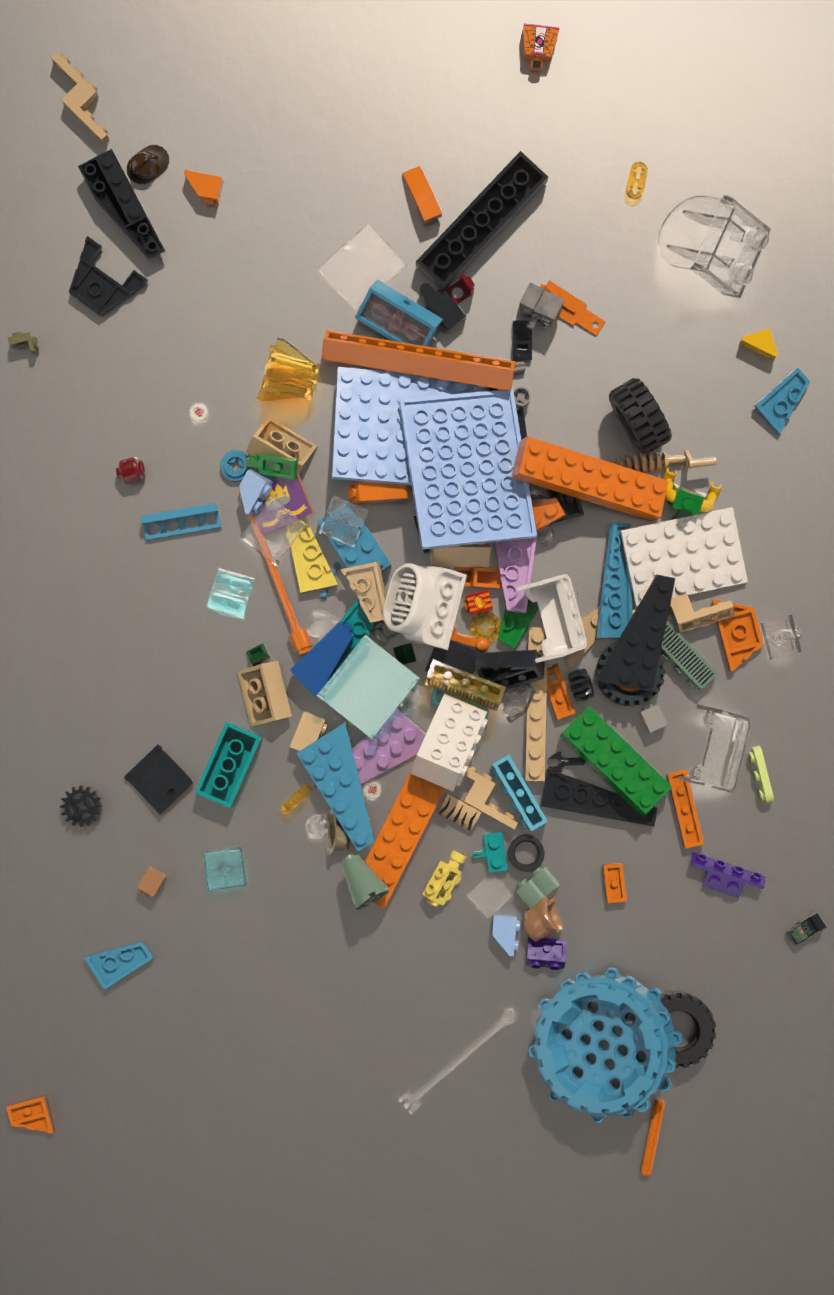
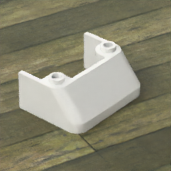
[516,574,587,663]

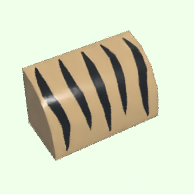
[437,793,482,831]

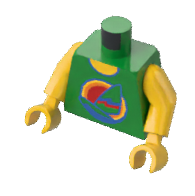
[663,468,722,515]

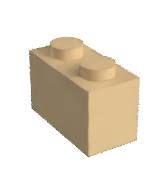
[290,711,328,751]

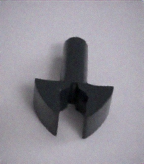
[548,751,585,773]

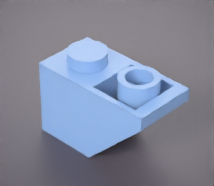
[239,470,273,515]
[492,914,520,956]

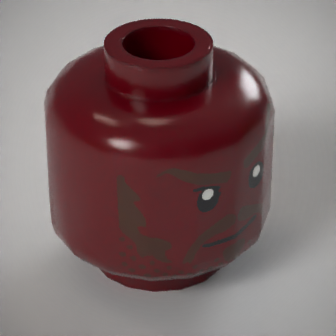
[116,457,146,484]

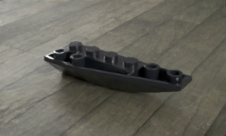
[78,149,165,260]

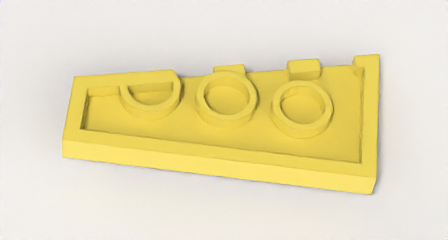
[286,517,338,593]

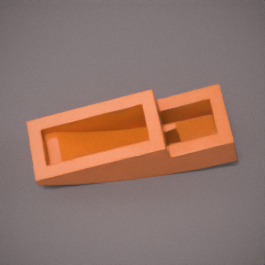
[402,166,442,224]
[448,567,503,589]

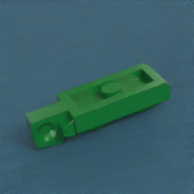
[246,453,298,480]

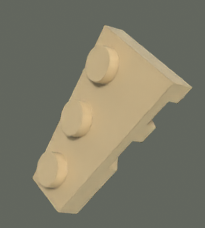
[341,561,386,623]

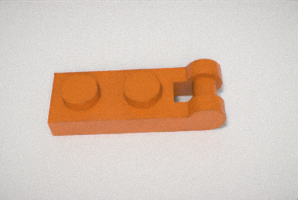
[547,663,576,720]

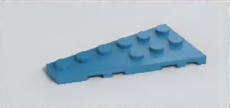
[296,722,375,852]

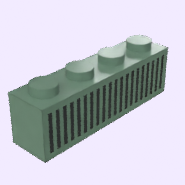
[660,621,718,690]

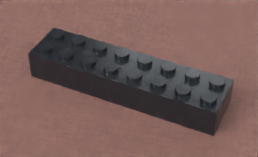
[416,151,548,290]

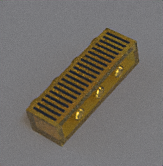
[425,660,506,711]

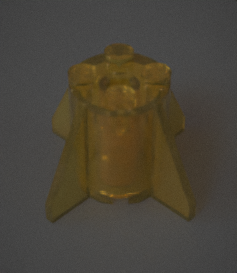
[257,337,320,401]

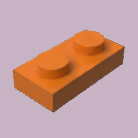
[603,863,627,903]

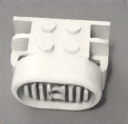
[383,563,467,650]

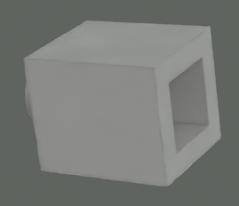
[639,702,668,733]

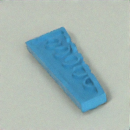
[597,523,633,638]

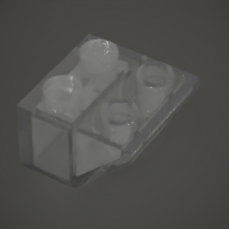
[319,495,369,548]

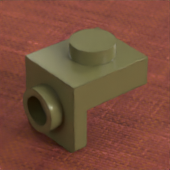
[8,332,39,354]

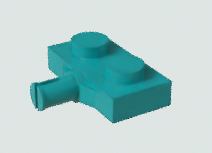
[472,832,508,873]

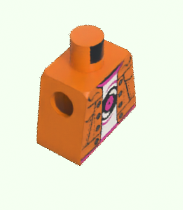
[522,23,559,71]

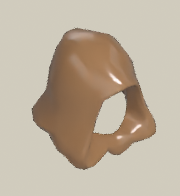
[523,897,563,942]

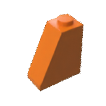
[347,482,409,504]

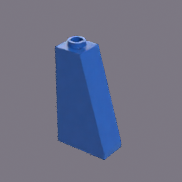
[290,621,355,698]

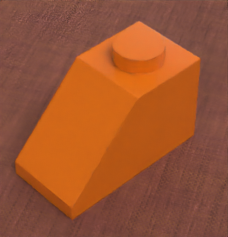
[184,170,223,205]

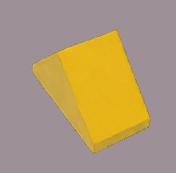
[740,328,778,360]

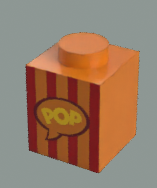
[463,590,493,615]

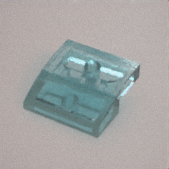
[207,568,255,617]

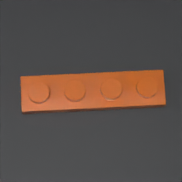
[667,769,704,849]

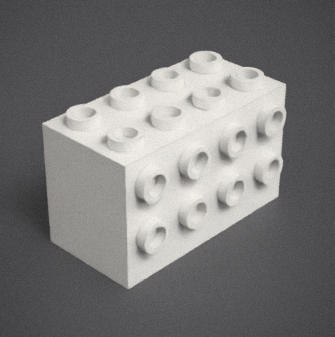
[410,694,488,791]

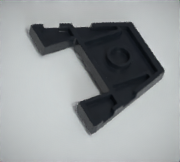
[68,236,148,316]

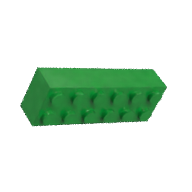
[560,706,672,817]

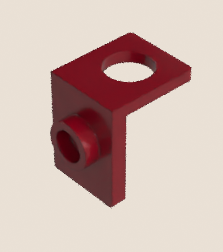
[445,273,475,305]

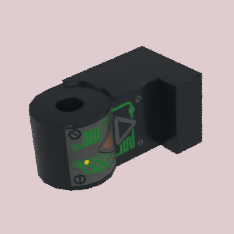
[786,911,827,945]

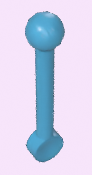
[320,562,341,599]

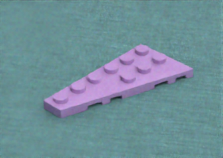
[494,499,540,614]
[314,708,426,796]

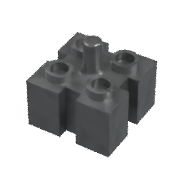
[518,282,564,330]

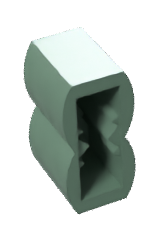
[515,866,560,909]

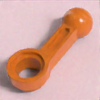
[450,625,489,652]

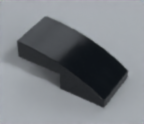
[513,320,532,360]

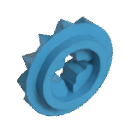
[220,450,251,481]

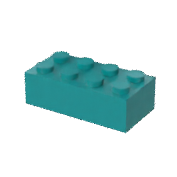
[195,722,263,808]

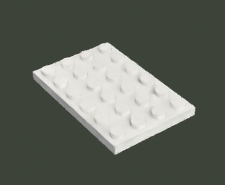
[620,507,748,606]

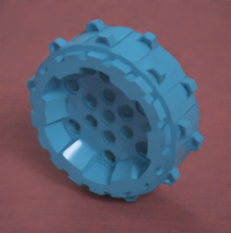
[529,968,683,1123]

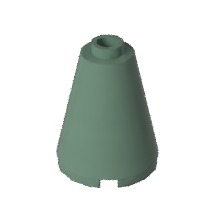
[342,854,389,910]

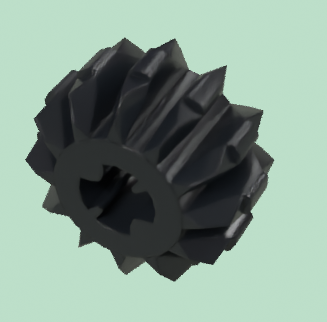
[568,668,594,701]

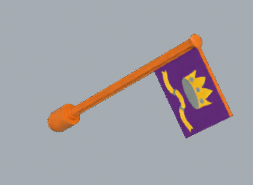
[238,472,313,656]

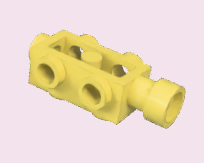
[422,850,467,907]

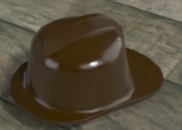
[127,145,169,184]

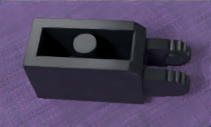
[420,283,466,334]

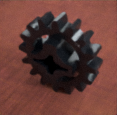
[60,785,103,827]

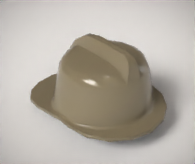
[327,809,350,856]

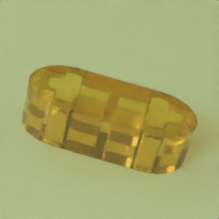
[626,162,648,199]
[280,783,312,815]

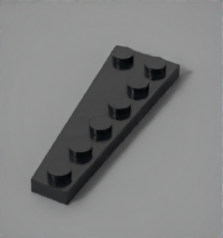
[540,769,658,827]

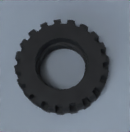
[608,378,672,454]
[660,991,716,1068]

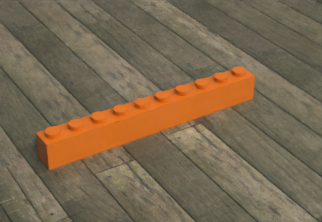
[321,330,516,391]

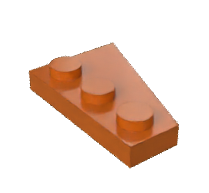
[513,498,566,543]

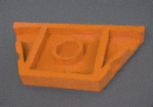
[712,599,764,672]

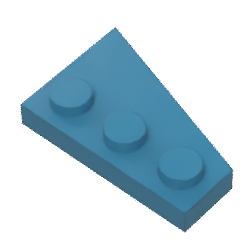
[754,367,810,434]

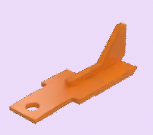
[540,280,606,336]

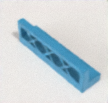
[140,503,221,540]

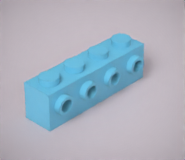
[490,754,548,831]

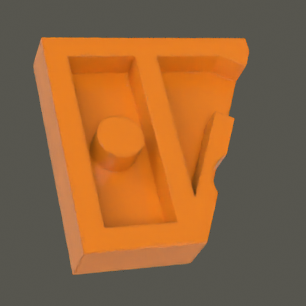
[6,1096,54,1134]

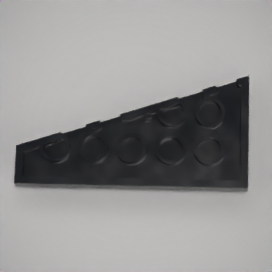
[595,574,676,692]

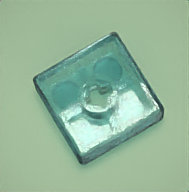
[203,847,247,891]

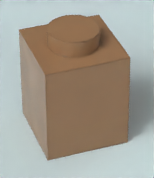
[137,866,167,898]

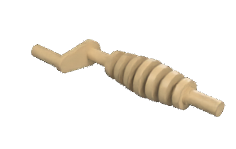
[611,450,716,473]

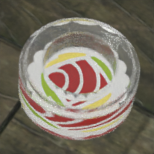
[189,402,209,422]
[363,780,382,799]

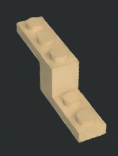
[51,52,109,144]
[632,593,734,633]
[464,765,518,830]

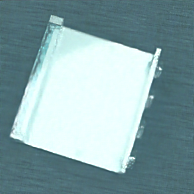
[317,635,420,740]

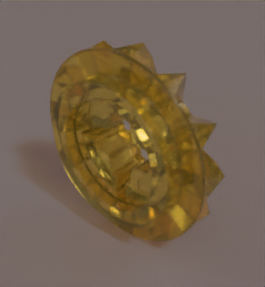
[470,611,501,641]

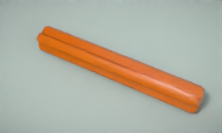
[640,1099,665,1176]

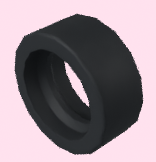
[508,835,545,872]

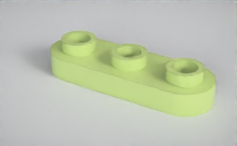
[749,746,774,803]

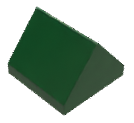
[393,643,416,665]
[246,644,271,666]

